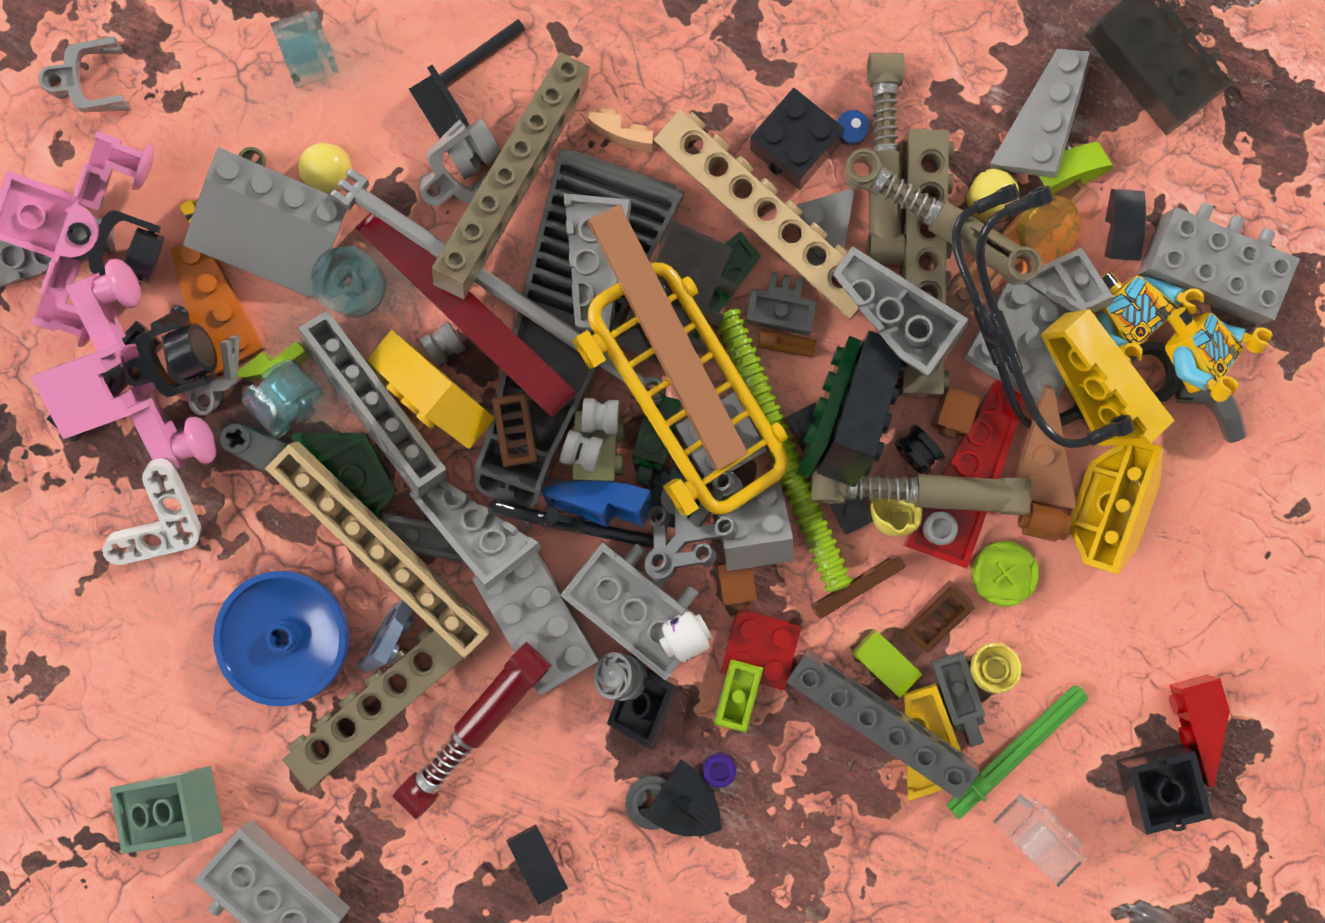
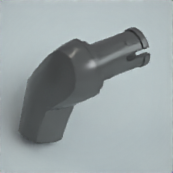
[1175,382,1247,443]

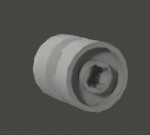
[447,118,501,180]

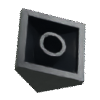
[607,668,679,750]

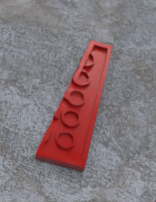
[903,379,1025,569]

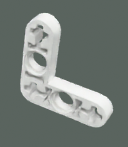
[102,458,202,565]

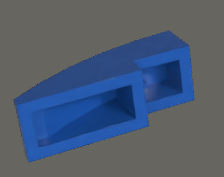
[541,481,654,528]

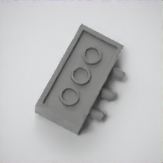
[1137,203,1300,325]
[560,542,708,681]
[194,819,350,923]

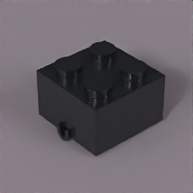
[750,87,845,190]
[1116,744,1213,835]

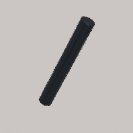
[439,19,526,86]

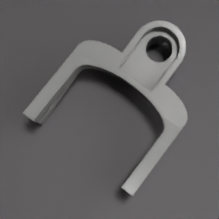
[38,36,131,113]
[419,119,490,206]
[161,329,240,415]

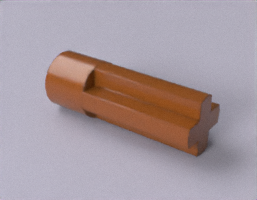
[757,329,816,358]

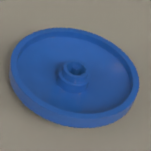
[213,571,349,706]

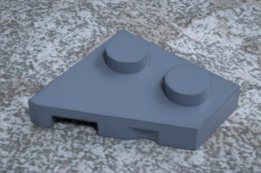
[355,600,414,673]

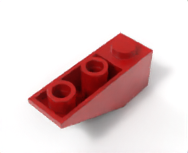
[1169,674,1230,787]

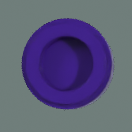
[703,752,736,788]

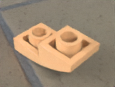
[588,108,654,153]

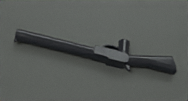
[488,499,668,548]

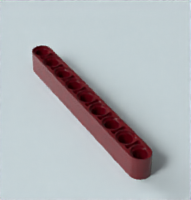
[355,213,576,418]

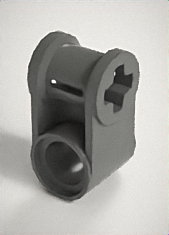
[220,424,289,473]

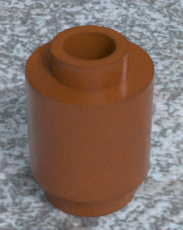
[1018,503,1071,542]

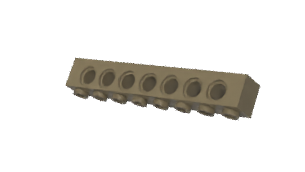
[432,52,590,300]
[897,129,954,398]

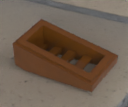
[492,392,537,467]
[903,580,975,653]

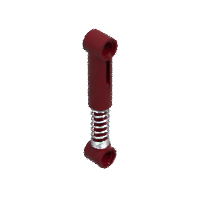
[392,642,552,820]

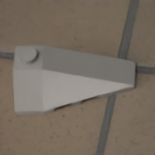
[833,246,968,377]

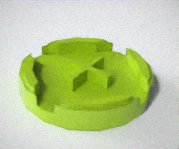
[971,541,1039,607]

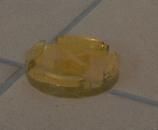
[1018,194,1080,262]

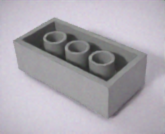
[472,551,600,695]

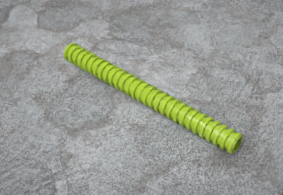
[713,309,853,592]

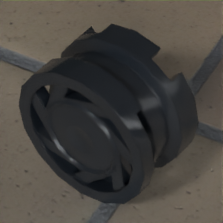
[894,424,945,474]

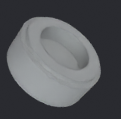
[922,512,958,545]

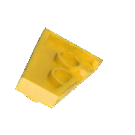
[904,683,961,801]

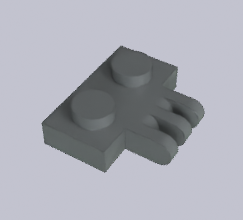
[745,272,817,336]

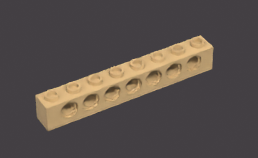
[653,110,860,320]
[265,441,492,659]

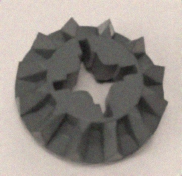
[625,775,667,830]

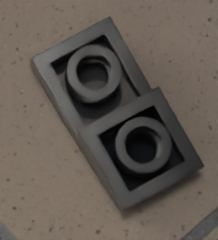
[1104,188,1146,261]
[506,824,568,905]

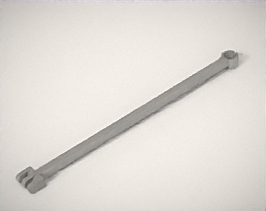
[329,168,666,405]

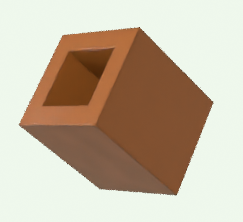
[930,386,982,439]
[716,563,757,610]

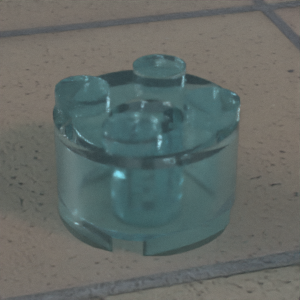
[270,10,339,89]
[311,246,387,319]
[242,359,324,439]

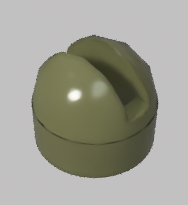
[238,147,266,167]

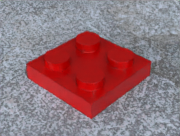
[720,609,802,691]

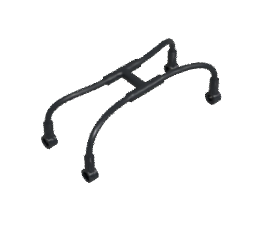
[952,183,1135,448]

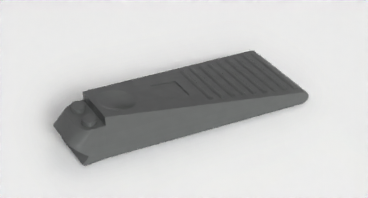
[474,149,685,508]

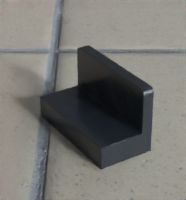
[409,64,469,139]

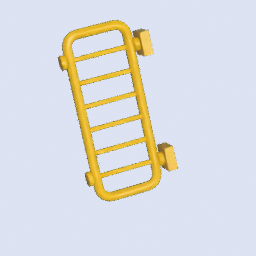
[572,262,789,516]

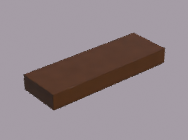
[811,555,906,619]

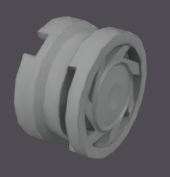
[594,652,647,701]

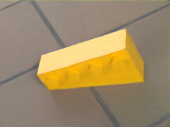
[1040,309,1175,446]
[366,330,495,449]

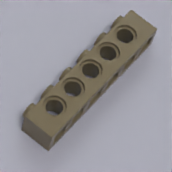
[282,626,464,790]

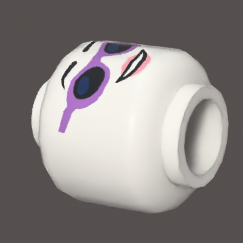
[659,611,713,663]

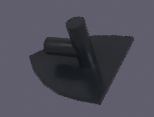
[644,759,721,837]

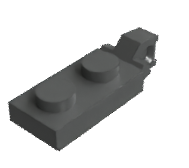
[930,651,985,747]

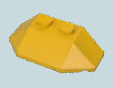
[1070,443,1164,575]

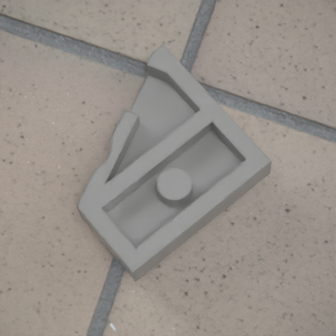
[796,188,854,266]
[1024,248,1114,313]

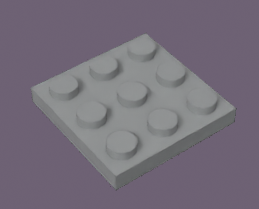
[963,282,1070,404]

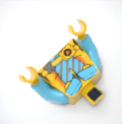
[1095,271,1204,364]
[1165,307,1273,402]

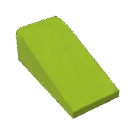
[851,629,922,698]
[714,659,763,733]

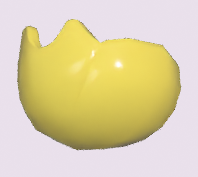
[298,142,352,194]
[966,168,1020,222]
[870,498,923,537]
[970,643,1022,694]

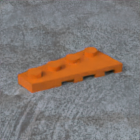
[171,242,266,376]

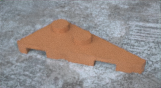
[1015,384,1076,509]

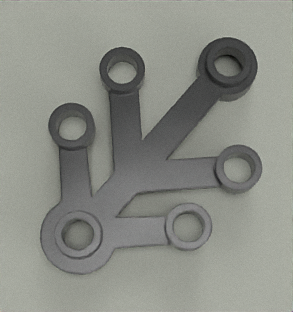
[645,471,743,580]

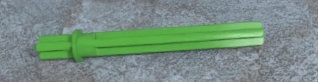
[946,685,1088,820]

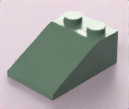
[110,766,223,854]

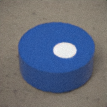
[837,110,869,145]

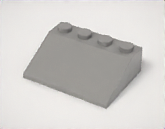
[183,147,348,298]

